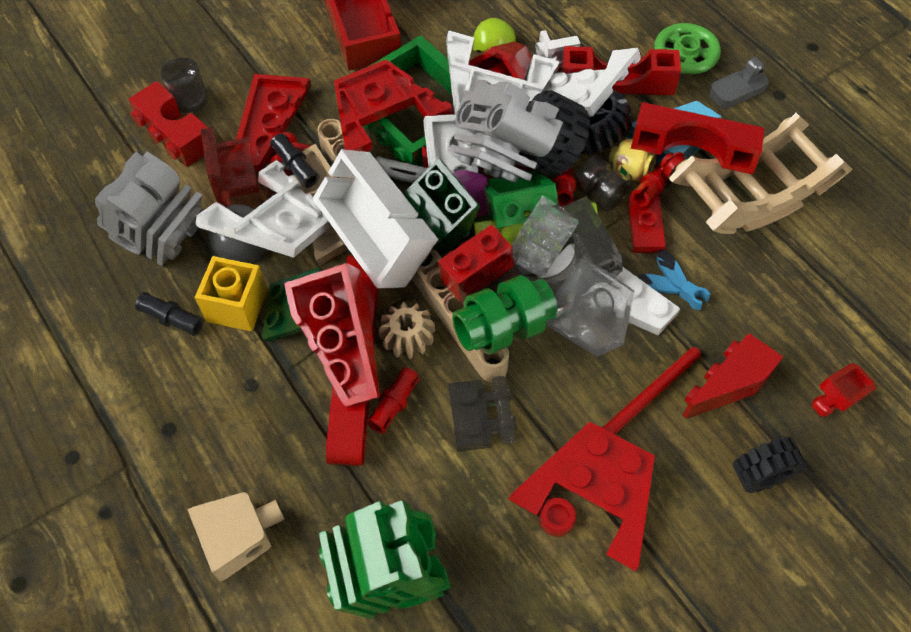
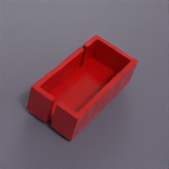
[323,0,401,71]

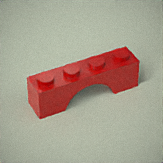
[561,46,681,95]
[630,102,765,175]

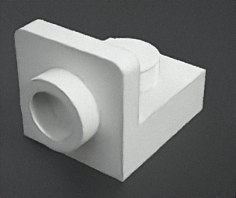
[535,30,581,68]

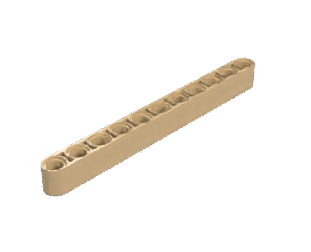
[317,119,509,382]

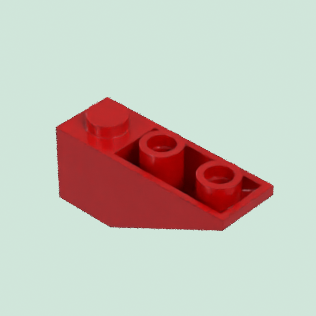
[682,333,783,419]

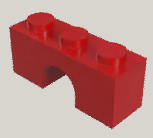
[128,81,215,167]

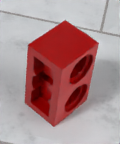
[438,224,514,303]

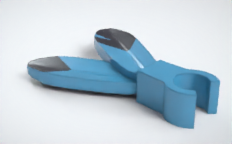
[636,250,710,310]

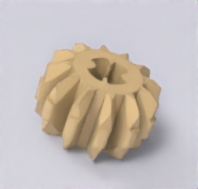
[378,301,435,360]

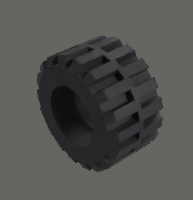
[519,90,590,177]

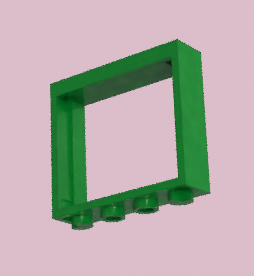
[362,35,452,167]

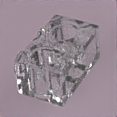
[512,196,579,278]

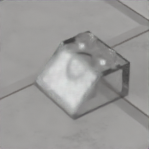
[546,257,634,357]

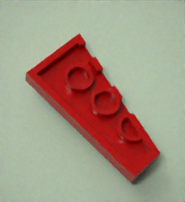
[229,74,311,173]

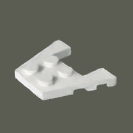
[446,31,559,115]
[541,48,641,116]
[196,160,332,258]

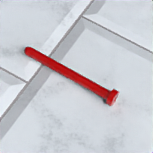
[600,347,701,434]

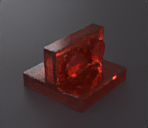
[200,127,259,207]

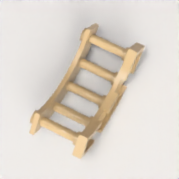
[669,113,853,234]

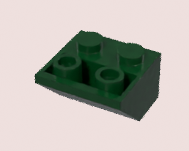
[403,158,480,253]

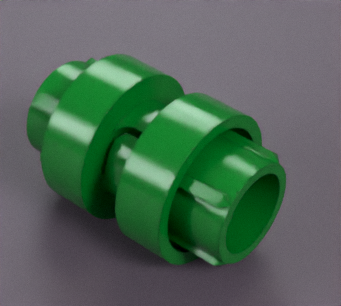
[452,275,557,354]

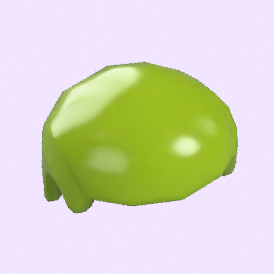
[473,18,516,52]

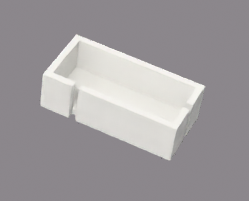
[313,149,438,288]

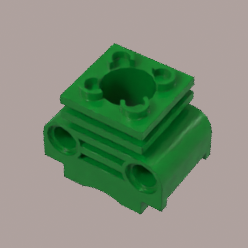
[319,500,451,619]

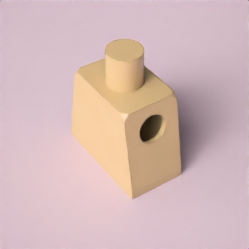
[188,492,285,582]

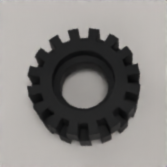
[732,437,807,493]

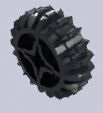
[579,90,632,156]

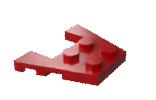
[334,59,453,152]
[508,421,655,572]

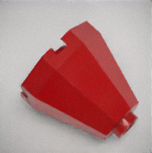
[469,42,531,81]

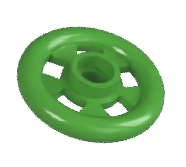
[654,23,721,75]

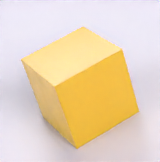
[195,256,268,332]

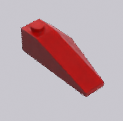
[284,263,380,407]

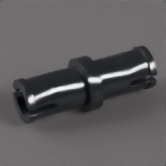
[270,133,320,188]
[135,292,204,336]

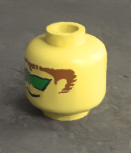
[609,139,656,182]

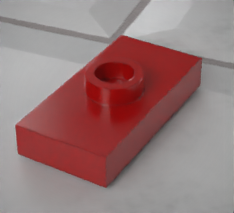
[627,196,666,253]

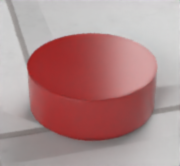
[539,498,576,537]

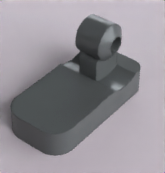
[709,57,769,109]

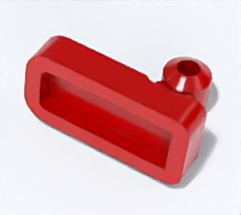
[811,363,876,417]

